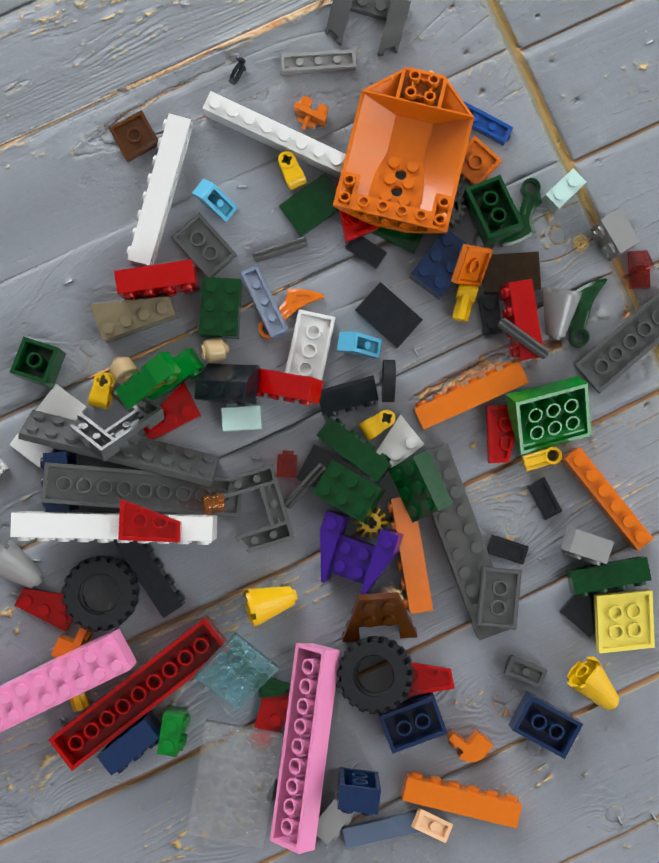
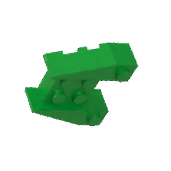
[115,348,205,410]

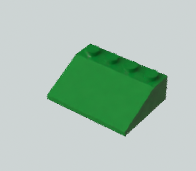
[506,376,592,455]

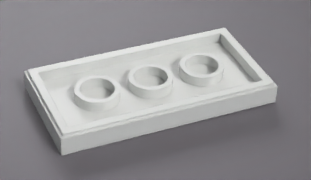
[285,309,336,380]
[9,384,87,468]

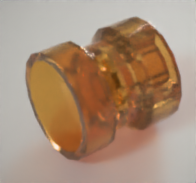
[202,492,225,515]

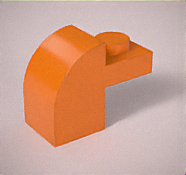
[51,626,93,658]
[446,728,494,762]

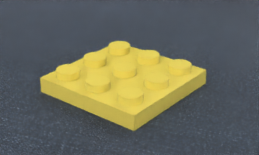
[594,589,655,654]

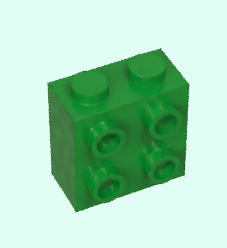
[157,705,191,757]

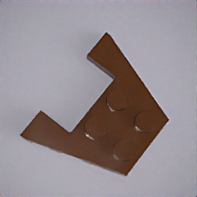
[342,592,417,642]

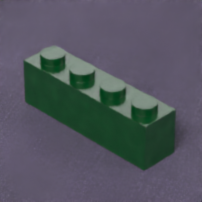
[316,417,393,484]
[566,556,652,597]

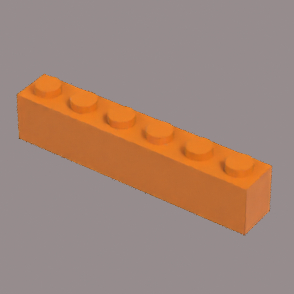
[413,361,529,430]
[561,447,654,551]
[387,497,433,614]
[401,771,522,829]

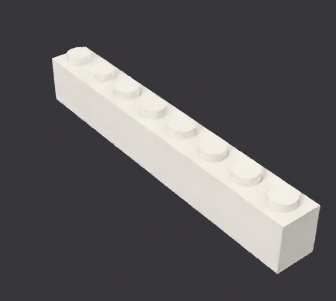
[202,91,346,179]
[126,113,193,266]

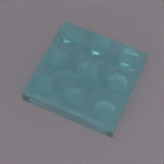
[195,632,279,711]

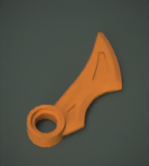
[258,289,324,340]

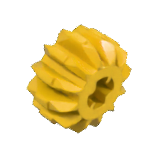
[354,508,387,539]

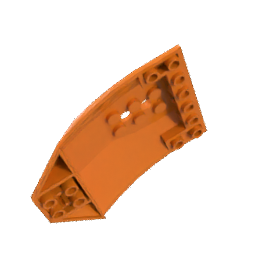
[333,67,475,234]

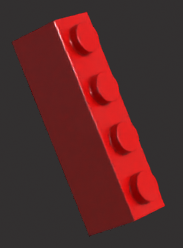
[257,368,324,406]

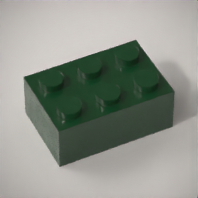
[462,175,524,247]
[199,277,243,339]
[388,450,453,523]
[312,460,385,524]

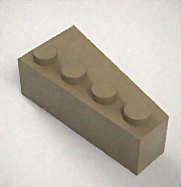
[90,296,179,344]

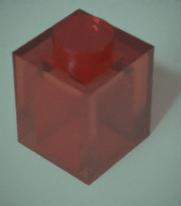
[276,450,298,478]

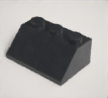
[194,363,260,404]
[319,375,379,418]

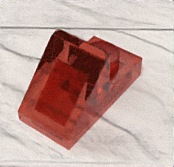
[627,250,654,289]

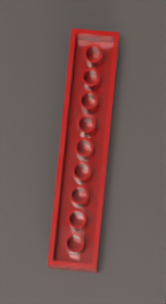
[48,615,231,771]

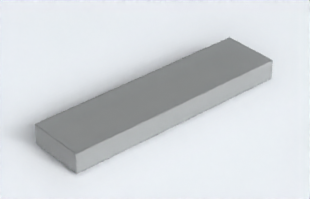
[280,49,357,75]

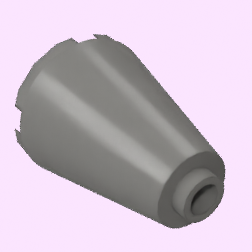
[542,287,582,340]
[0,539,44,589]

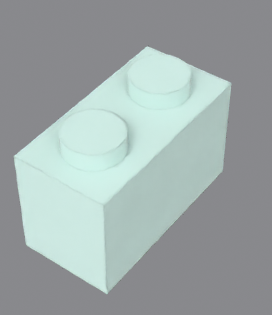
[542,168,586,214]
[221,403,263,432]

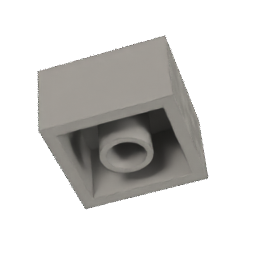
[591,208,641,261]
[560,527,614,566]

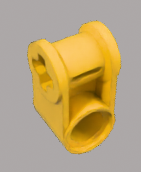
[278,151,307,191]
[88,372,115,410]
[358,409,395,441]

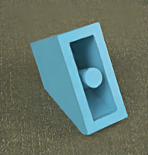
[192,178,238,222]
[337,332,382,358]

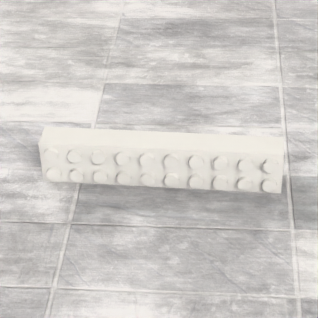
[10,511,217,545]

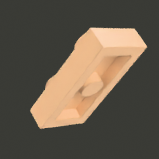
[411,808,453,843]

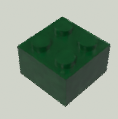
[10,336,66,389]

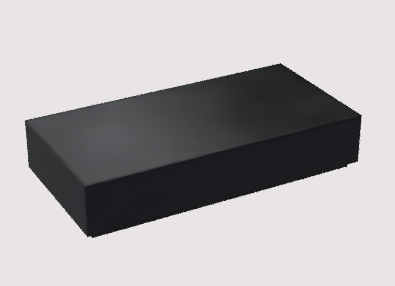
[345,236,387,269]
[527,477,562,520]
[487,534,529,565]

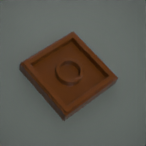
[109,110,158,162]

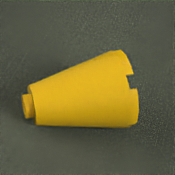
[242,586,298,627]
[567,657,619,710]

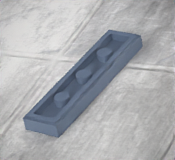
[240,265,289,340]
[342,810,421,849]

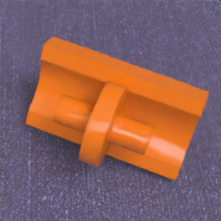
[293,95,328,131]

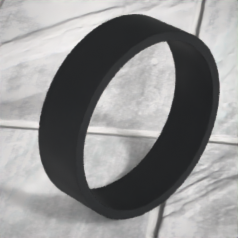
[382,360,396,402]

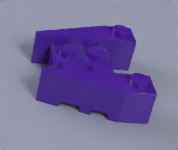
[320,510,404,595]

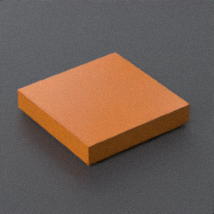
[460,135,503,186]
[451,244,493,286]

